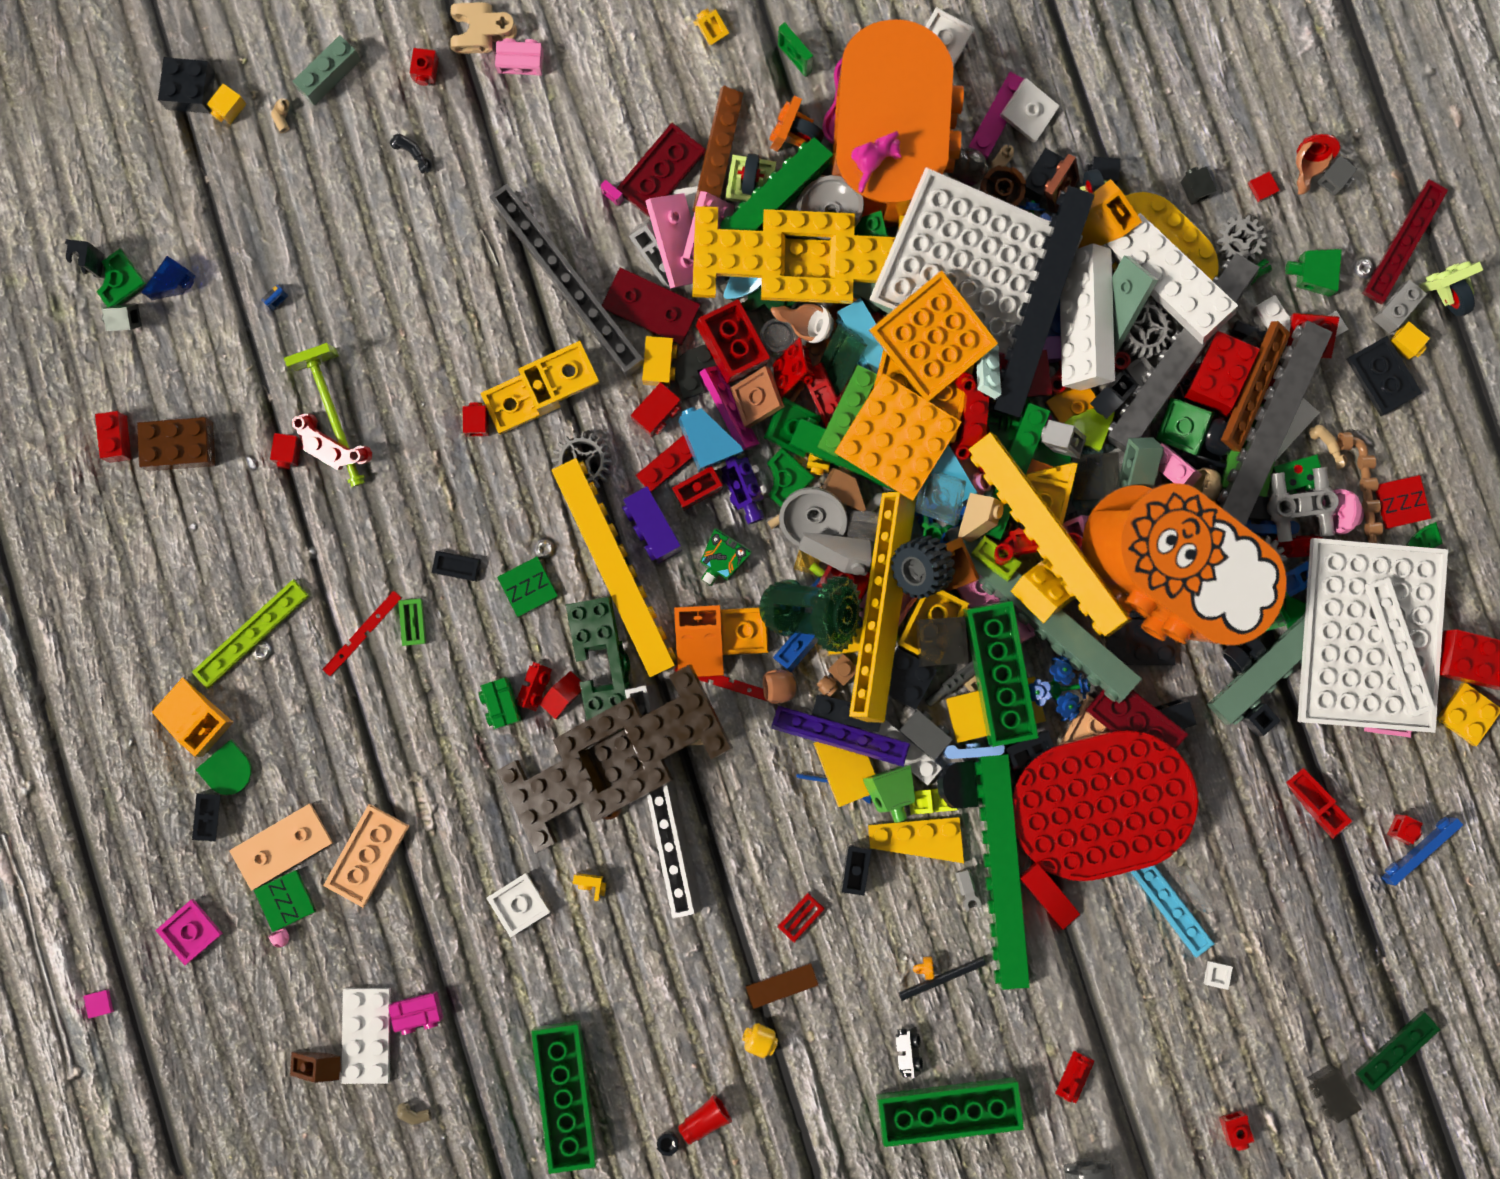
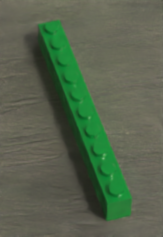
[975,754,1030,990]

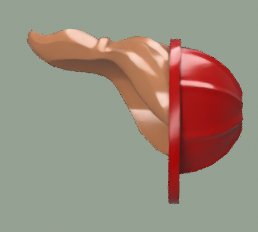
[1296,133,1340,195]

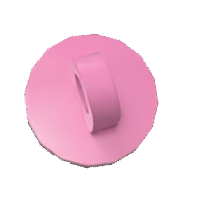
[1322,489,1364,535]

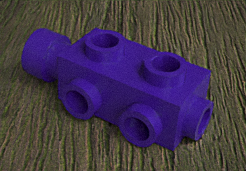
[721,456,764,525]

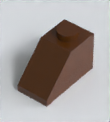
[290,1052,342,1083]

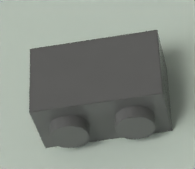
[898,709,953,761]

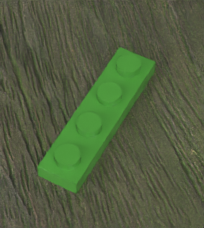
[817,365,877,457]

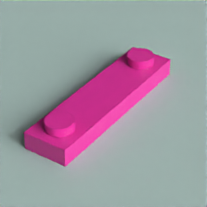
[967,72,1024,160]
[699,365,759,451]

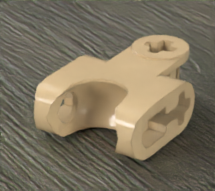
[451,2,517,54]

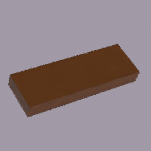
[746,962,819,1009]

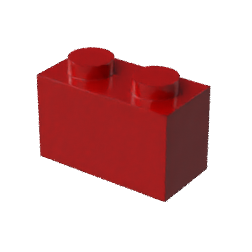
[630,382,681,437]
[95,411,132,463]
[672,466,723,511]

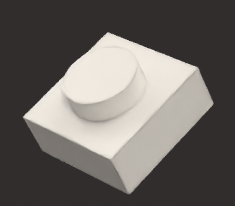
[1203,961,1233,990]

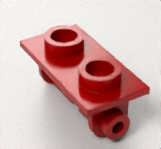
[1272,534,1323,558]
[516,662,552,711]
[1055,1051,1095,1103]

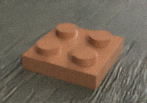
[730,366,784,428]

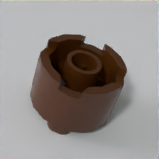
[977,165,1026,207]

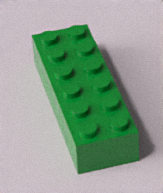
[963,600,1038,747]
[531,1020,598,1174]
[876,1077,1024,1147]

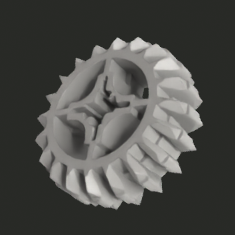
[1121,299,1173,359]
[552,431,613,488]

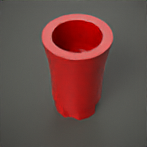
[678,1094,732,1145]

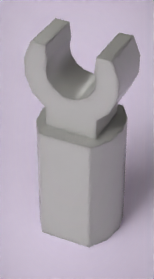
[955,869,981,911]

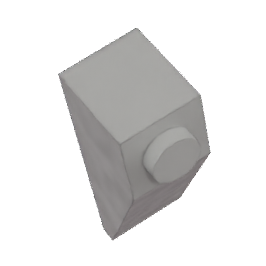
[629,218,672,290]
[799,532,872,575]

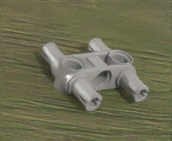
[1267,467,1339,542]

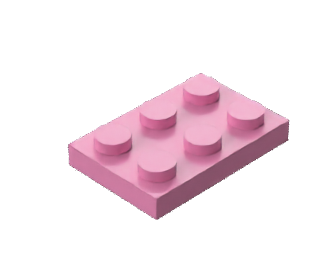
[683,191,735,262]

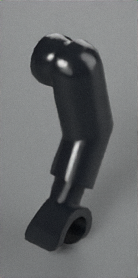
[390,133,433,174]

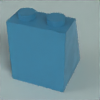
[678,407,743,472]

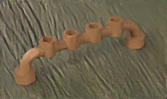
[1337,432,1383,543]

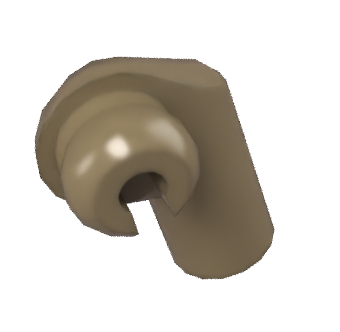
[397,1103,432,1125]

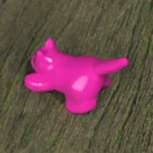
[851,131,901,193]

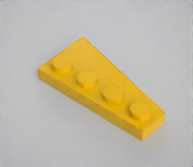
[868,817,964,863]

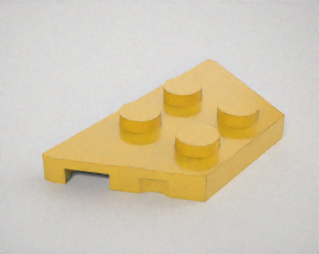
[1020,462,1077,526]

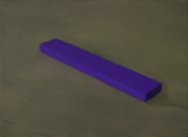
[771,706,910,767]

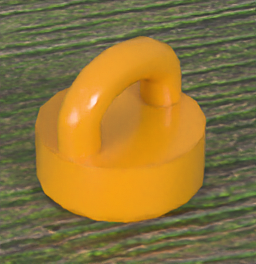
[913,956,935,980]

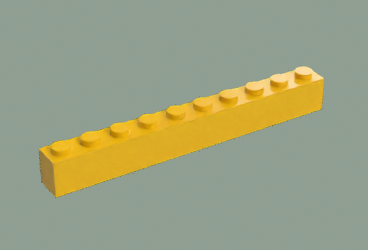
[968,432,1132,637]
[551,458,677,677]
[849,492,916,723]

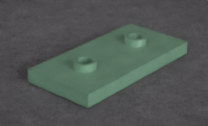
[1112,255,1158,358]

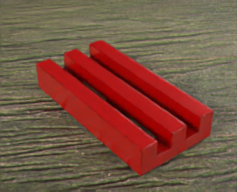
[777,892,825,942]

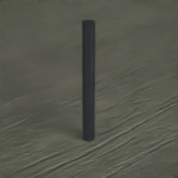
[898,956,986,1001]

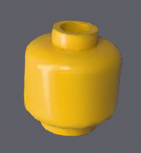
[742,1023,778,1058]

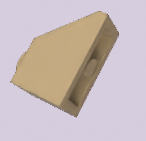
[958,493,1003,542]

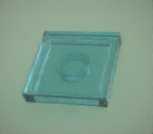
[915,470,966,526]

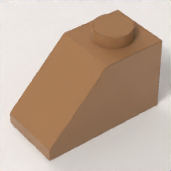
[822,466,866,513]

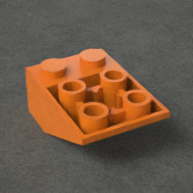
[674,605,724,677]

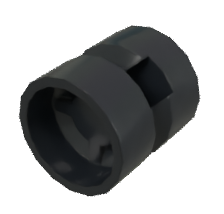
[1222,638,1266,674]

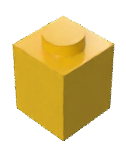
[207,83,246,125]
[1390,321,1430,360]

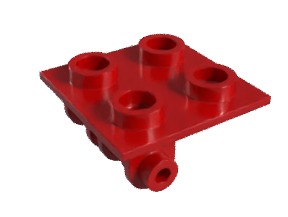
[1286,313,1340,359]
[772,337,815,398]

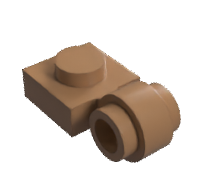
[816,654,856,697]

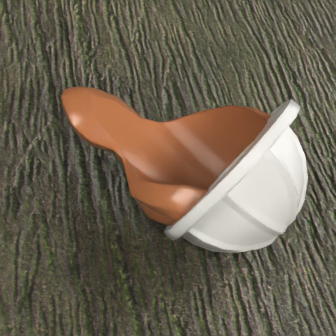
[770,304,834,343]

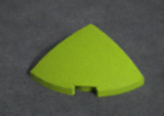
[1064,409,1115,452]

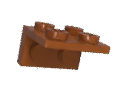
[943,537,979,592]

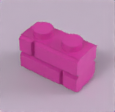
[388,991,443,1035]

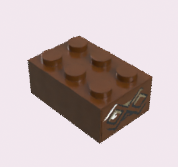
[137,417,216,471]

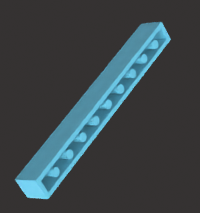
[835,298,977,509]

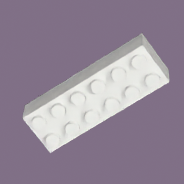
[1107,213,1238,345]
[1060,243,1115,391]

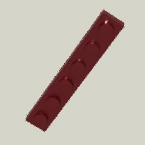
[1362,179,1448,304]

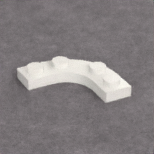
[1254,295,1348,345]

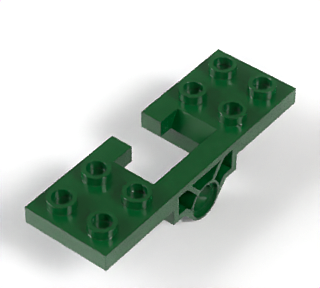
[565,596,630,737]

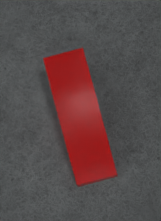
[1286,768,1352,839]
[1020,863,1080,930]

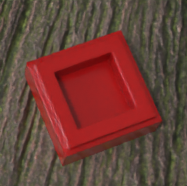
[1248,171,1280,202]

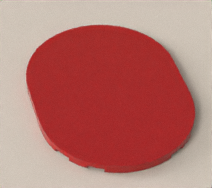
[1012,730,1199,881]

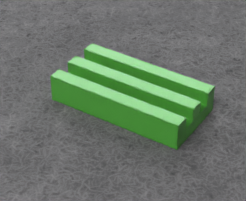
[398,599,426,646]

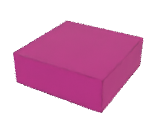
[600,179,624,206]
[84,989,114,1019]

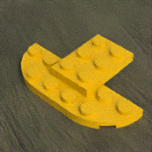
[1112,192,1219,280]

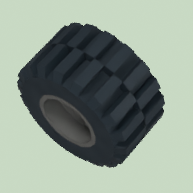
[891,536,955,599]

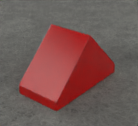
[540,671,581,719]

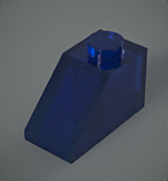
[141,256,196,300]

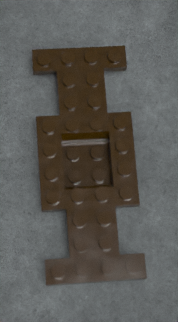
[496,665,733,853]

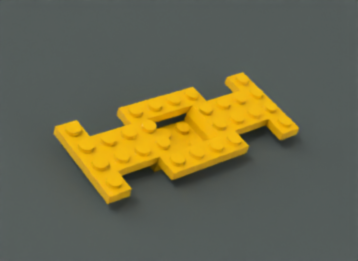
[692,206,905,304]

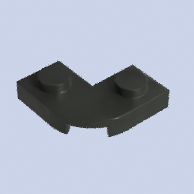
[675,344,717,400]

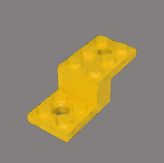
[480,341,599,435]

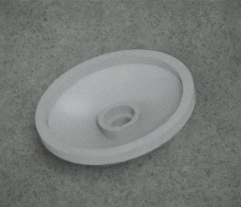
[797,175,864,239]
[779,487,847,546]

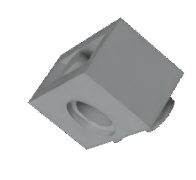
[1372,279,1427,333]
[1041,420,1086,459]

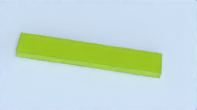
[192,579,310,689]

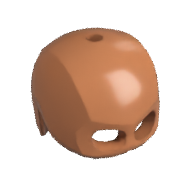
[762,670,797,704]

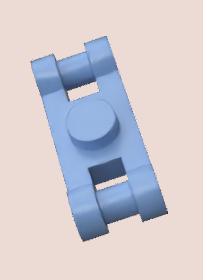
[943,743,1005,759]

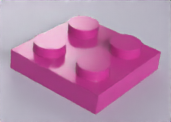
[155,899,223,965]

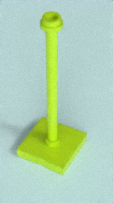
[284,343,365,487]

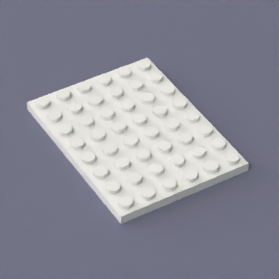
[870,167,1083,354]
[1298,538,1448,733]

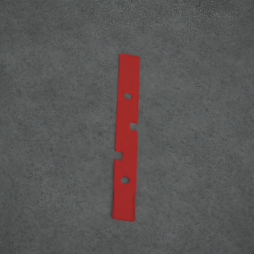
[322,591,401,676]
[675,664,768,702]

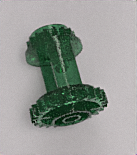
[759,576,863,652]

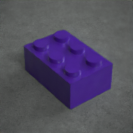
[622,486,682,564]

